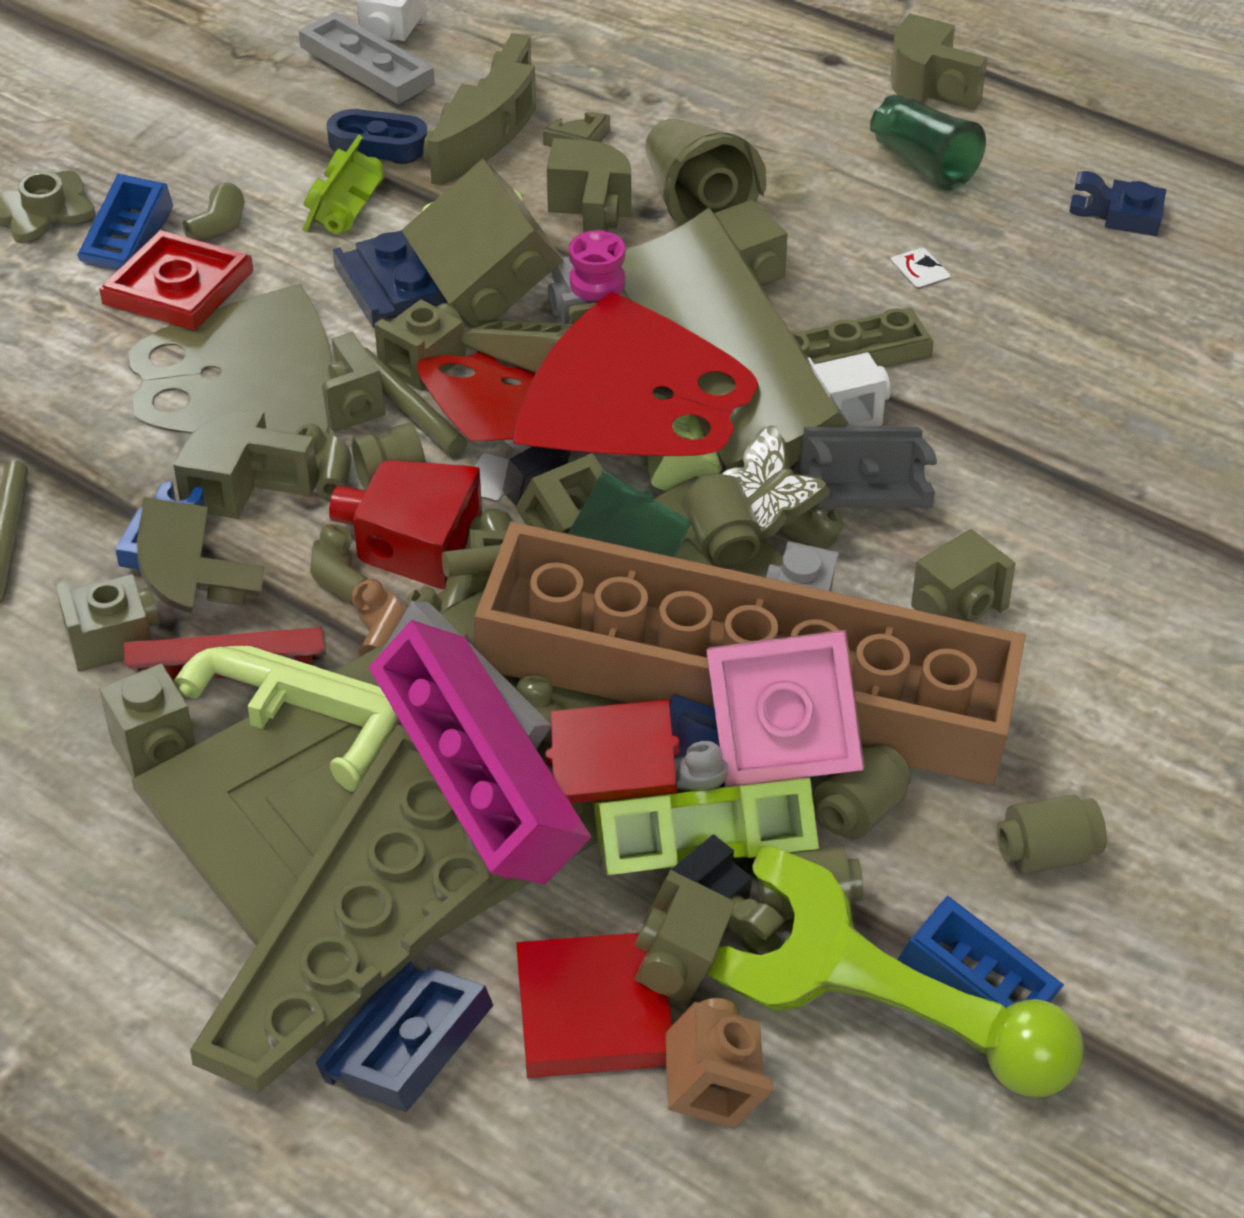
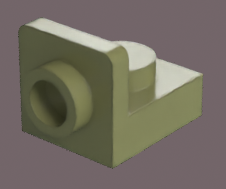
[322,331,386,432]

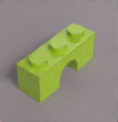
[593,778,819,875]

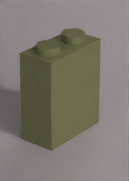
[401,158,564,328]

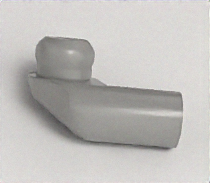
[674,741,728,792]

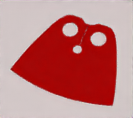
[513,292,758,456]
[417,351,536,441]

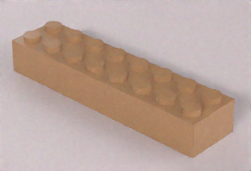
[474,522,1026,786]

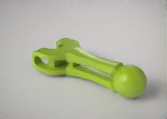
[707,846,1084,1097]

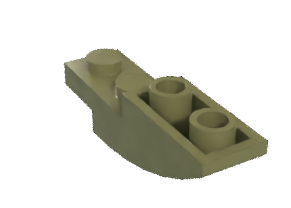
[423,33,536,185]

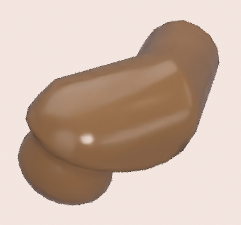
[351,579,406,656]

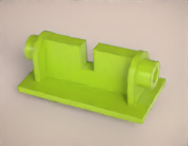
[302,135,384,234]

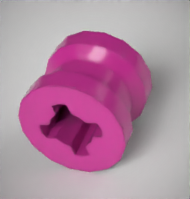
[569,230,625,301]

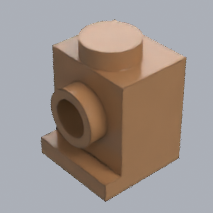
[665,998,773,1129]

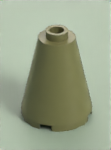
[645,119,767,226]

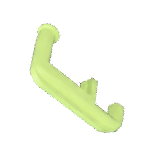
[174,646,401,792]

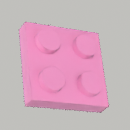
[706,630,865,787]

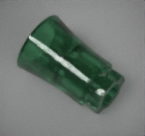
[870,94,986,191]

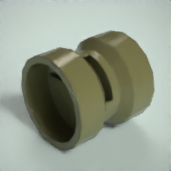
[351,422,426,491]

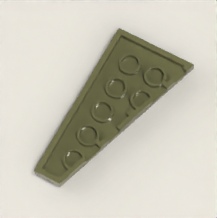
[190,724,583,1093]

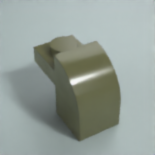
[890,13,987,110]
[547,138,631,233]
[173,411,318,519]
[136,497,265,613]

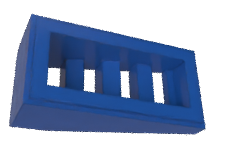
[77,173,173,270]
[897,895,1064,1008]

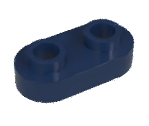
[326,109,428,164]

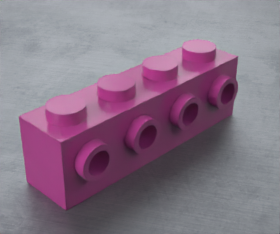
[368,620,591,885]

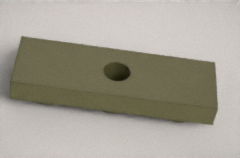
[791,308,934,367]

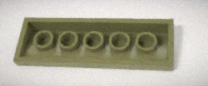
[621,208,849,470]

